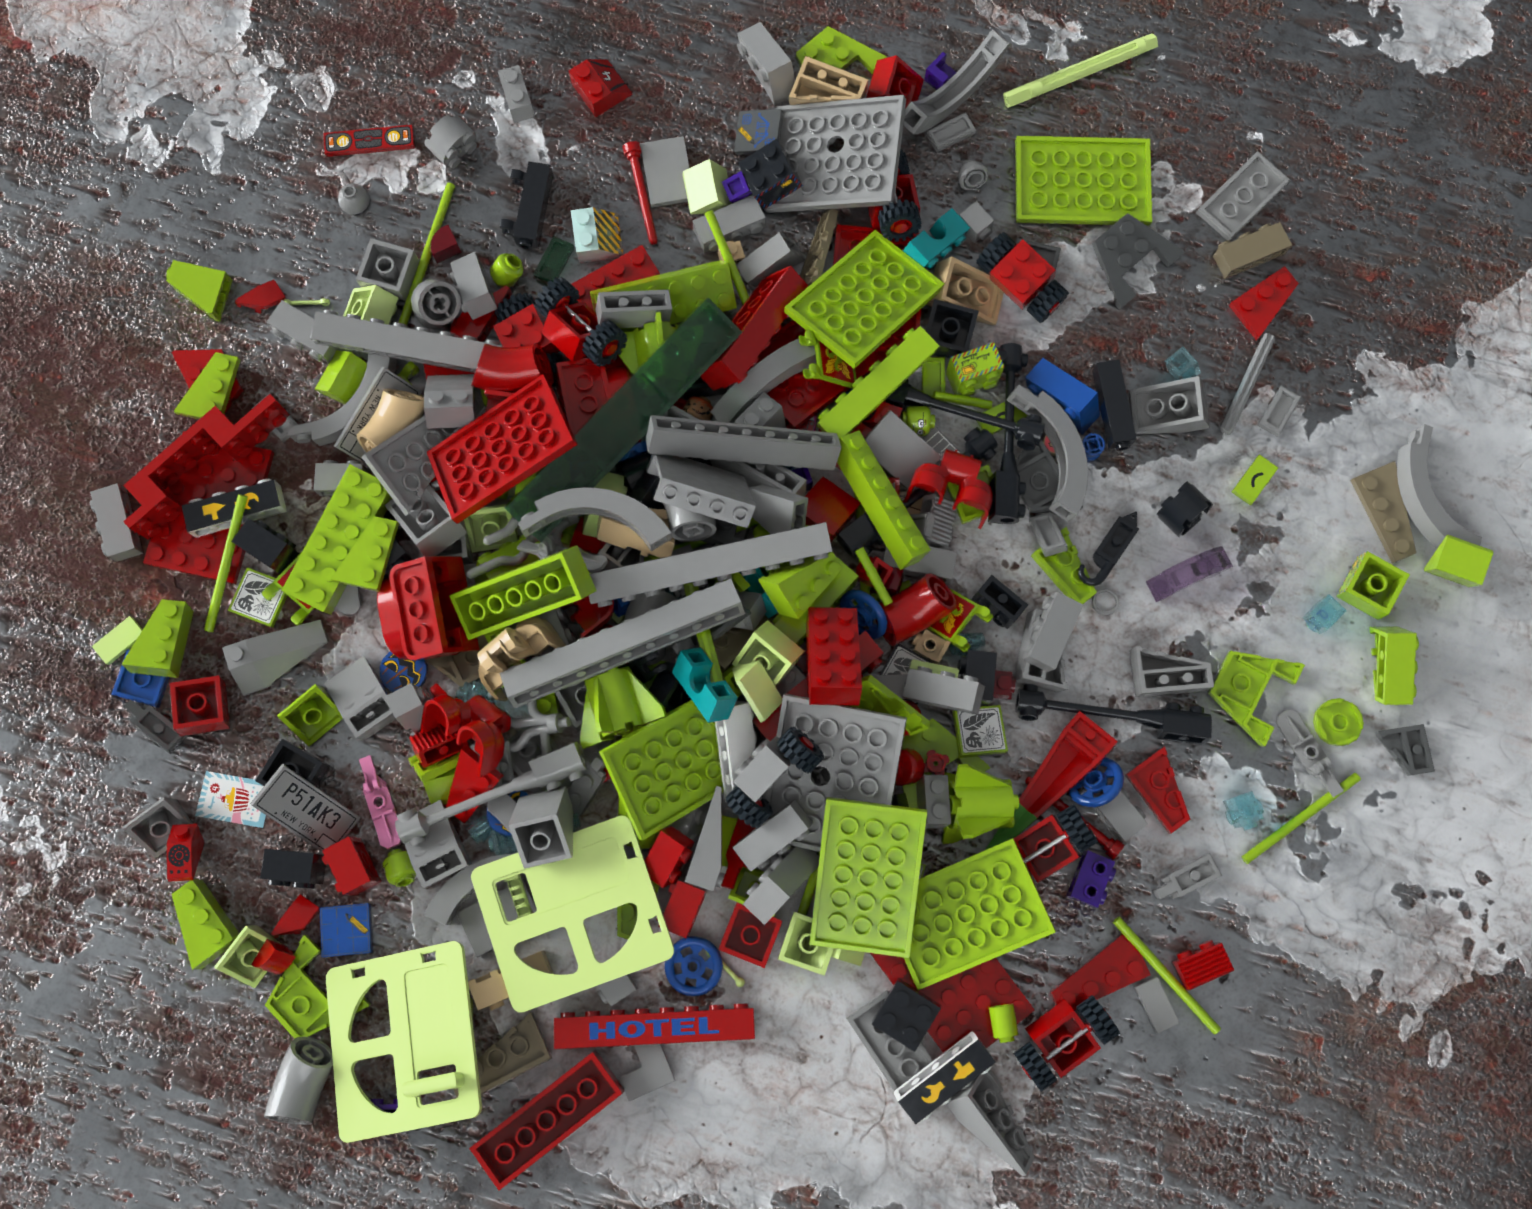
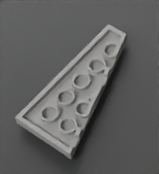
[362,391,485,516]

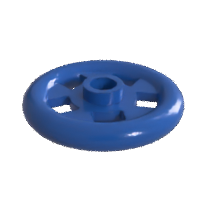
[840,590,887,640]
[1068,757,1124,807]
[665,936,723,996]

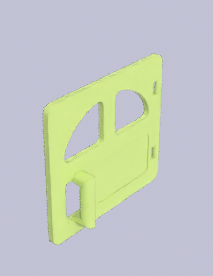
[471,816,674,1012]
[326,941,482,1143]

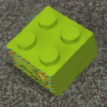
[945,342,1004,396]
[1336,551,1410,620]

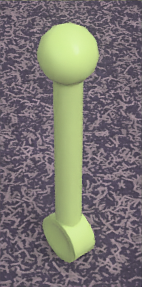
[283,298,330,306]
[706,951,745,987]

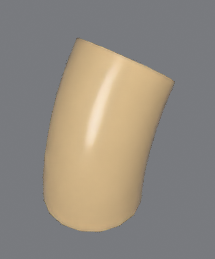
[356,389,424,453]

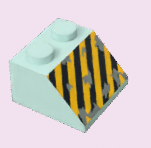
[571,207,624,263]

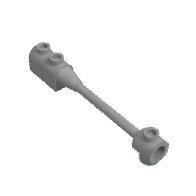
[395,741,587,846]

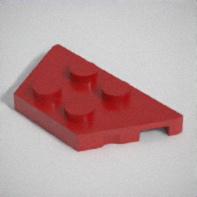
[171,349,243,413]

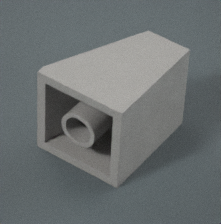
[734,392,786,428]
[508,786,573,869]

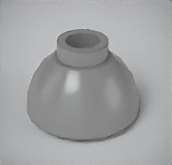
[958,160,989,191]
[338,183,370,214]

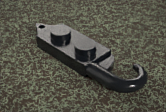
[1078,511,1139,586]

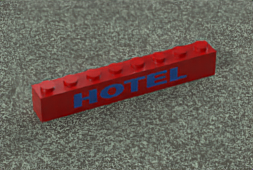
[554,1003,755,1049]

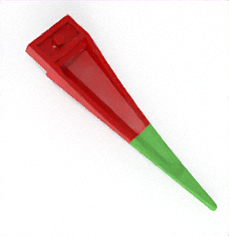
[985,711,1118,850]

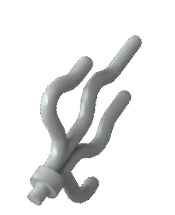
[466,487,585,579]
[487,688,571,760]

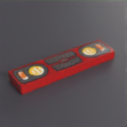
[323,125,415,157]

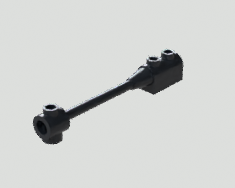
[988,343,1028,524]
[864,374,1045,451]
[836,427,998,559]
[1015,684,1212,745]

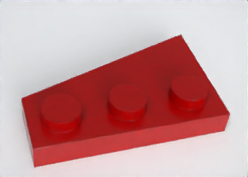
[1229,266,1299,341]
[446,744,504,824]
[1125,746,1190,834]

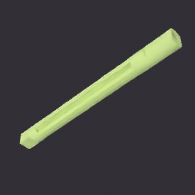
[1003,33,1158,108]

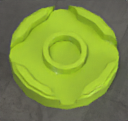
[1313,698,1364,746]

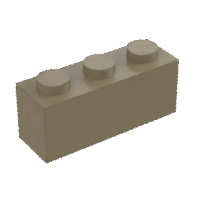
[1213,222,1292,279]

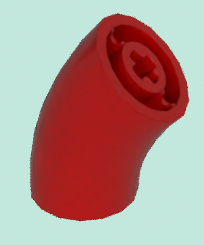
[471,343,554,393]
[875,573,957,646]

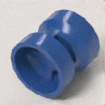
[1082,433,1105,462]

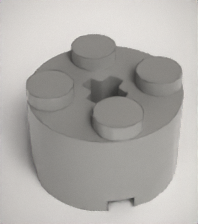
[425,113,477,169]

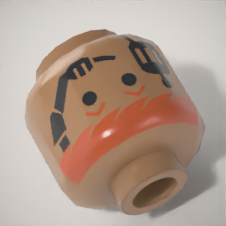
[682,396,713,421]

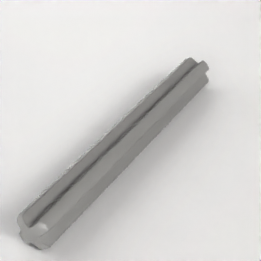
[1220,333,1275,435]

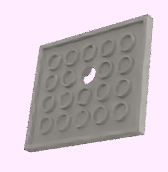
[764,95,906,213]
[766,693,907,852]

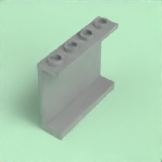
[646,454,756,528]

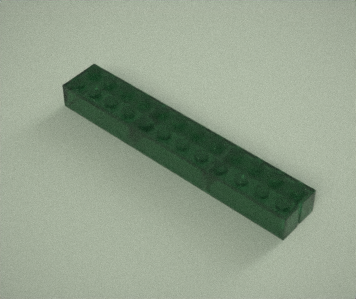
[504,298,743,542]

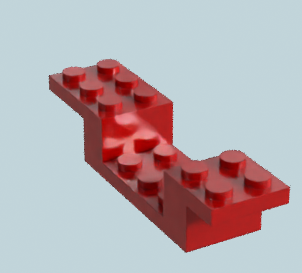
[123,394,290,540]

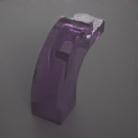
[1146,546,1233,602]

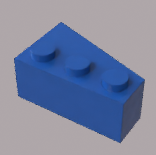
[1025,358,1100,435]

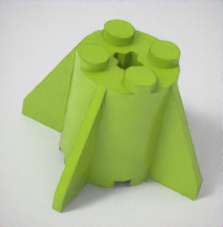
[618,312,704,395]
[580,666,667,749]
[941,764,1019,844]

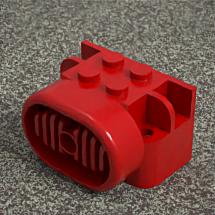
[556,358,641,470]
[377,556,480,660]

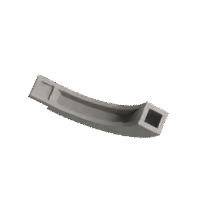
[903,29,1011,135]
[710,338,817,423]
[287,354,397,446]
[1006,385,1088,522]
[1397,424,1482,548]
[518,487,672,551]
[423,853,525,925]

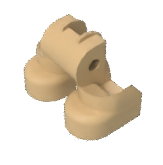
[477,616,566,702]

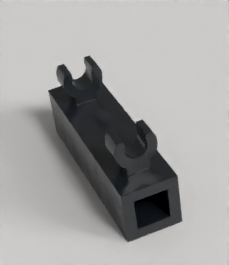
[500,162,553,250]
[1092,359,1137,451]

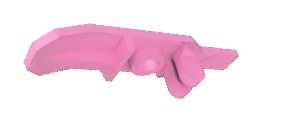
[359,755,402,849]

